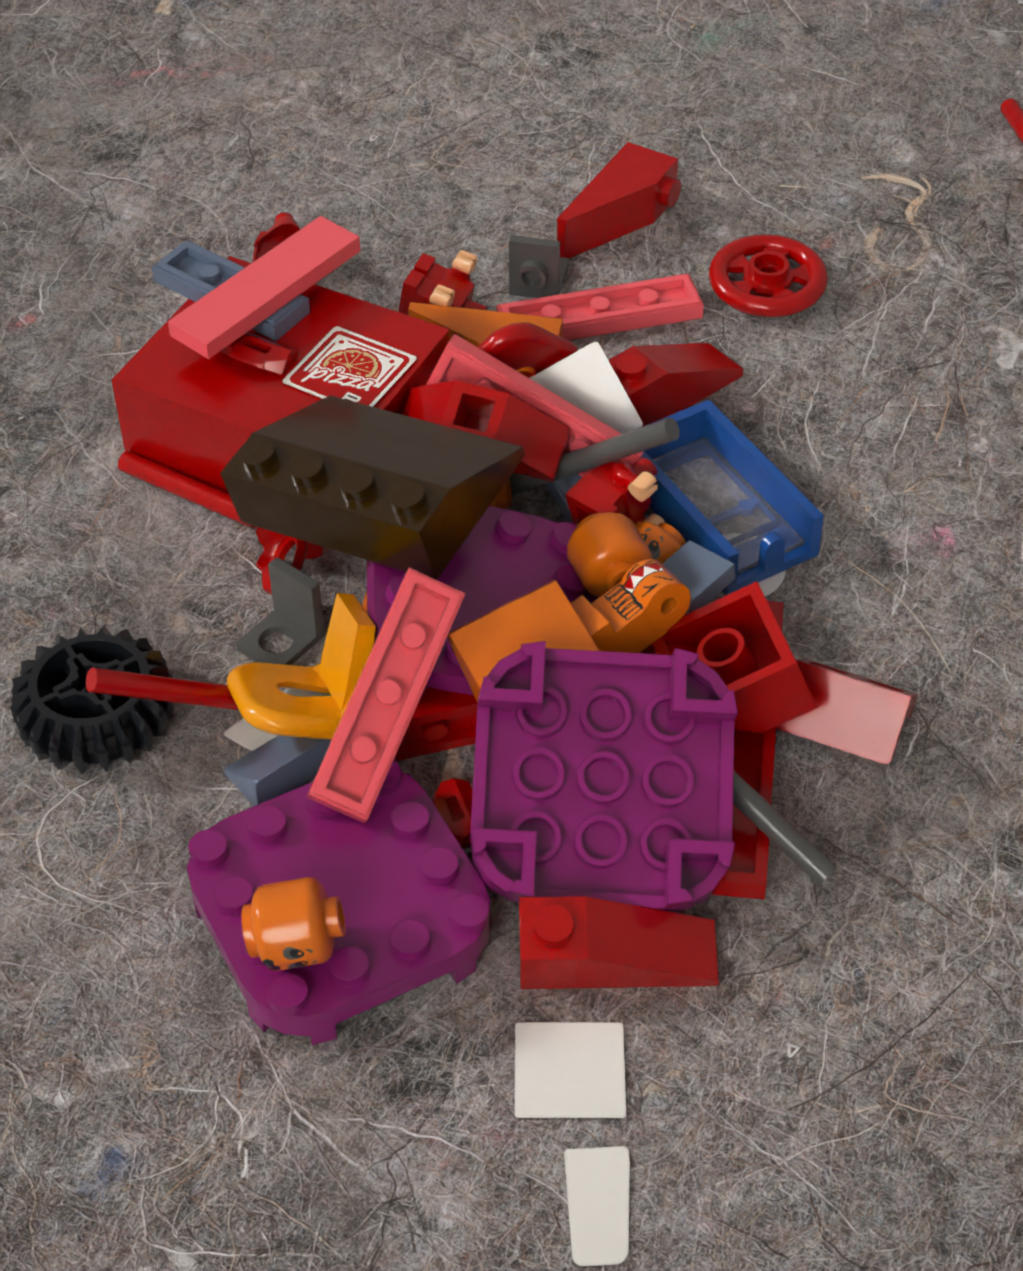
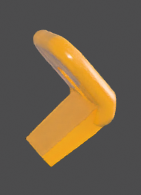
[227,593,376,740]

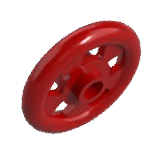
[709,234,828,317]

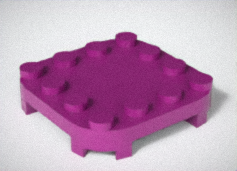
[367,506,597,701]
[470,641,738,912]
[187,760,491,1045]

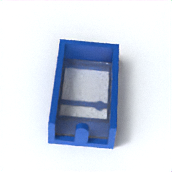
[635,400,824,596]

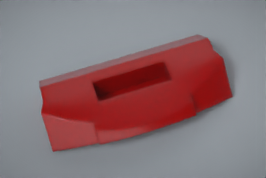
[220,332,299,375]
[432,778,473,849]

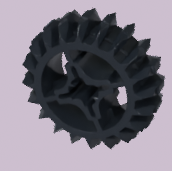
[10,625,175,774]

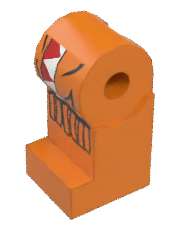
[570,559,691,653]

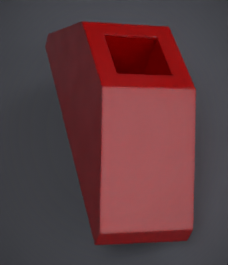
[402,380,570,482]

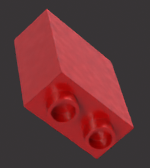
[111,256,450,494]

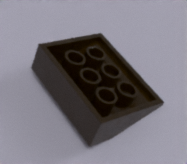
[220,396,525,580]

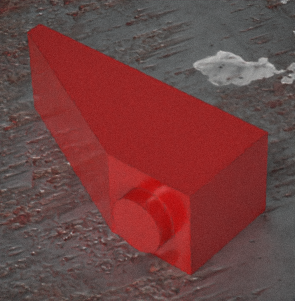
[557,142,681,259]
[608,343,743,427]
[519,896,719,989]

